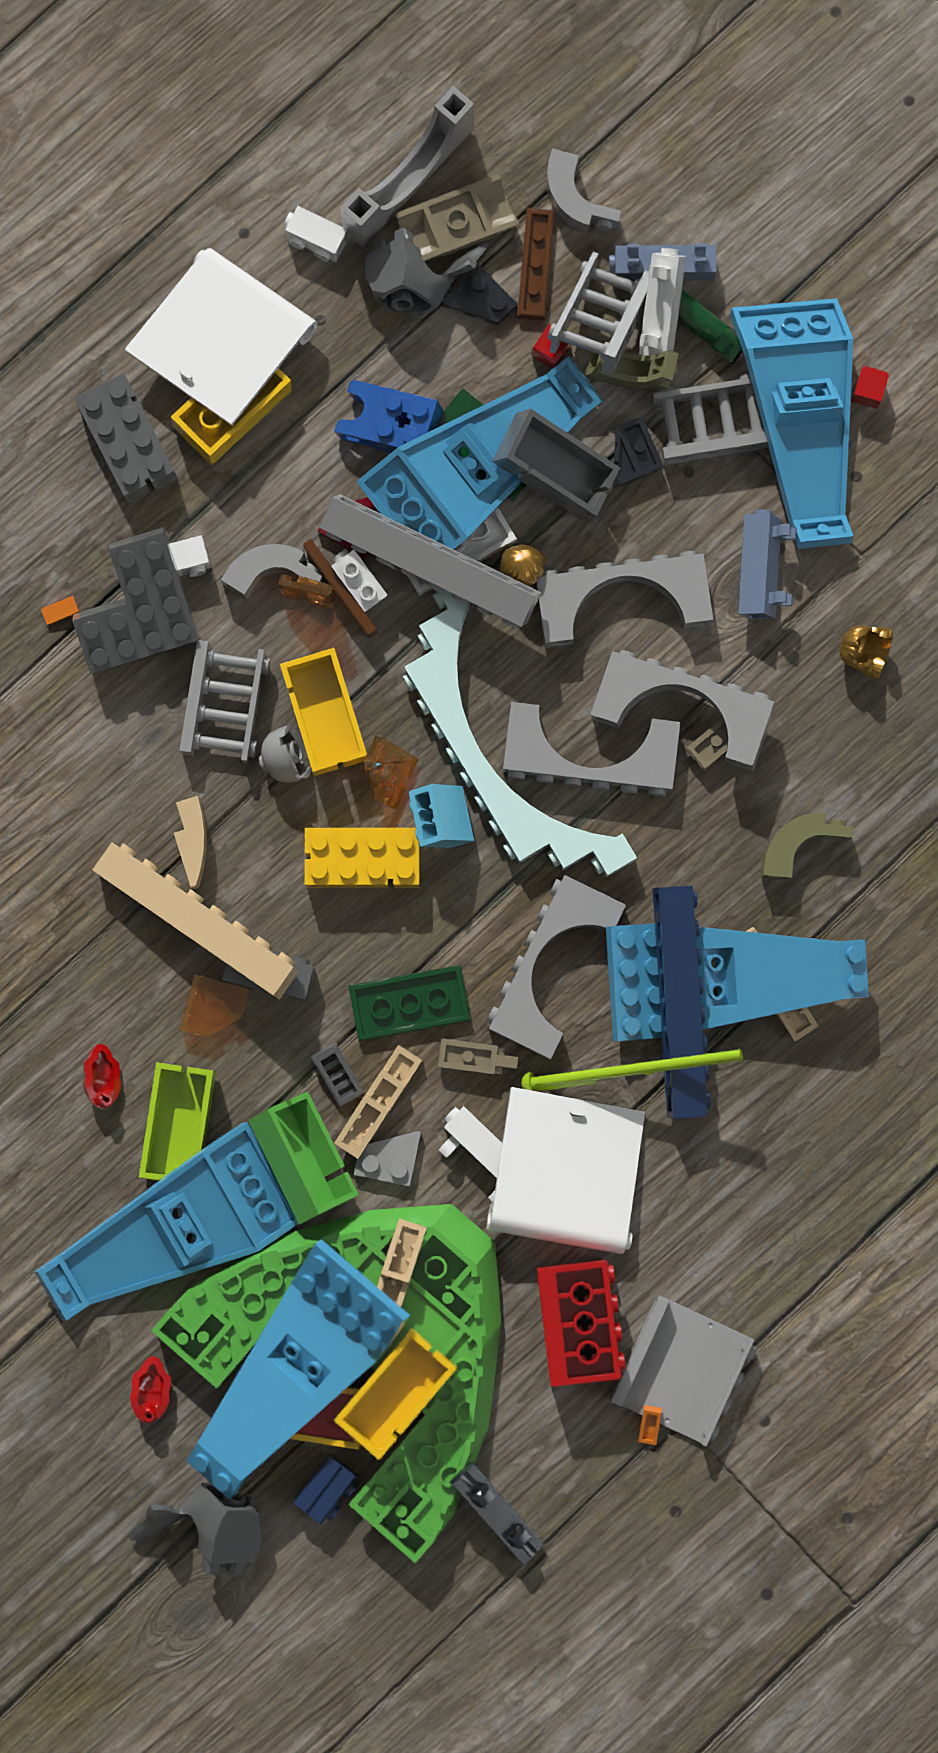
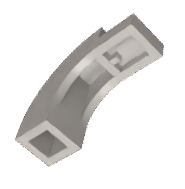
[547,149,622,234]
[221,544,324,600]

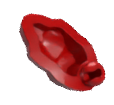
[83,1044,121,1109]
[130,1356,171,1423]

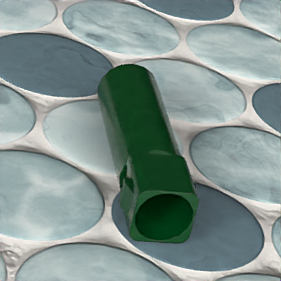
[678,290,743,363]

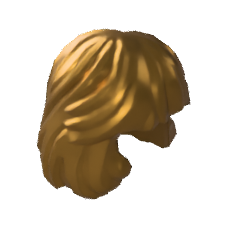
[500,545,546,586]
[839,626,893,679]

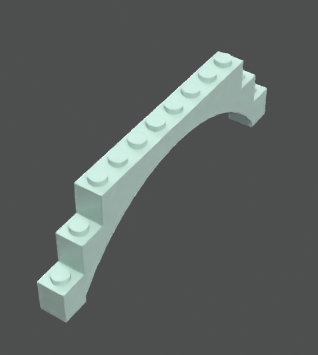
[403,588,637,878]

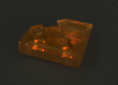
[277,574,336,609]
[364,736,419,810]
[179,975,250,1037]

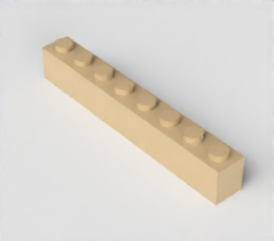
[92,842,299,1000]

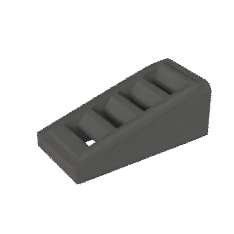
[310,1042,365,1107]

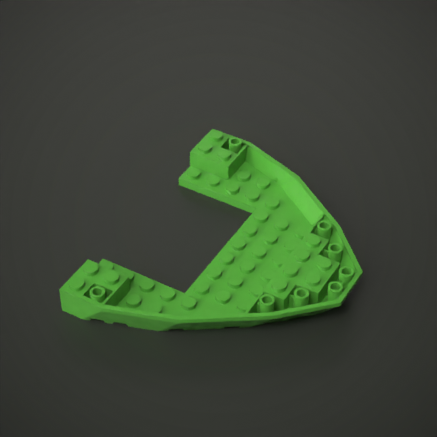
[151,1204,501,1563]

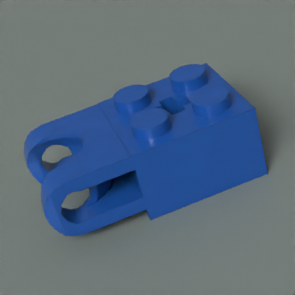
[334,380,444,454]

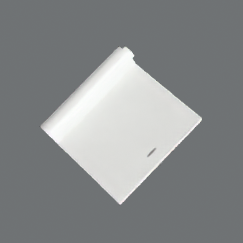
[125,248,318,426]
[487,1087,645,1254]

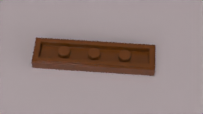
[517,208,554,320]
[303,539,378,638]

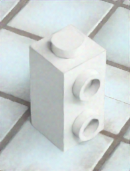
[284,206,349,262]
[169,535,211,577]
[331,549,387,612]

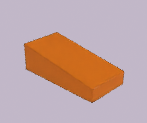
[41,596,80,626]
[638,1405,662,1445]

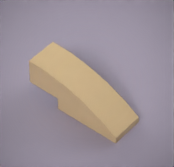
[174,796,207,890]

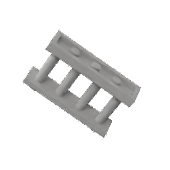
[548,252,649,374]
[652,374,769,465]
[179,640,270,764]

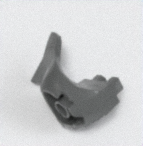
[365,228,489,315]
[128,1482,262,1575]

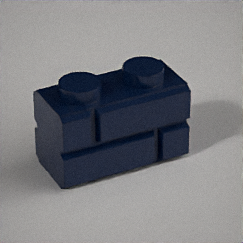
[294,1453,358,1524]

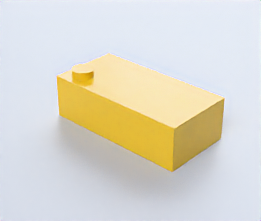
[171,368,292,466]

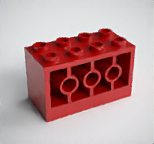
[536,1259,626,1387]

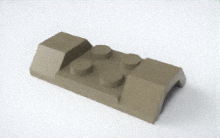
[395,174,519,262]

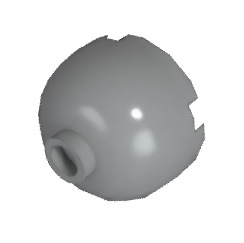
[259,724,311,783]

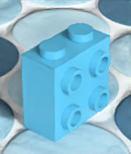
[409,784,474,848]

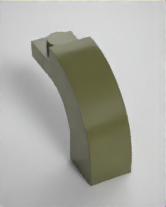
[585,350,679,390]
[761,812,853,881]

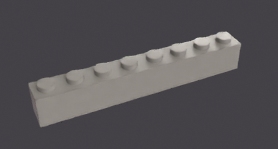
[320,494,541,628]

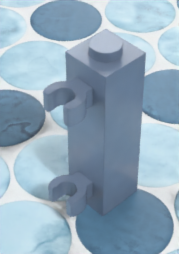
[609,243,716,281]
[738,509,797,620]

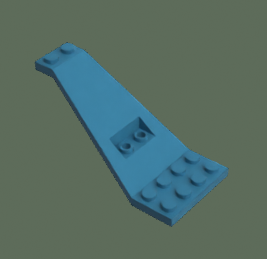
[730,298,854,549]
[356,356,603,550]
[606,923,869,1041]
[34,1122,298,1321]
[187,1240,410,1500]

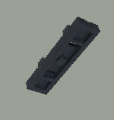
[449,1462,544,1565]

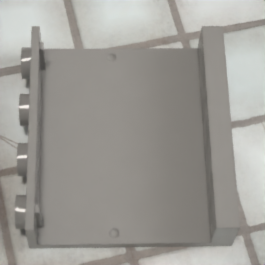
[610,1294,756,1446]

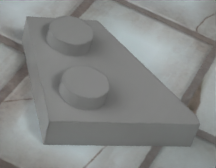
[354,1131,421,1186]

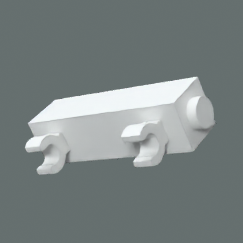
[639,248,686,355]
[439,1106,502,1201]

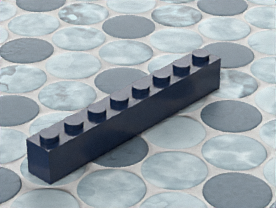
[652,885,711,1119]

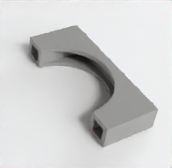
[340,86,474,248]
[535,551,713,648]
[590,650,775,771]
[503,702,680,796]
[486,875,626,1060]

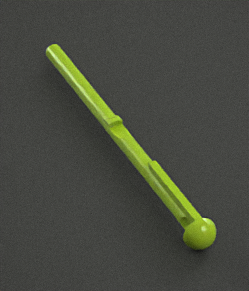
[521,1050,743,1092]

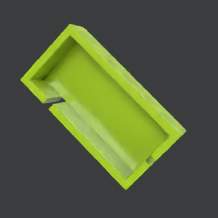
[139,1062,216,1180]

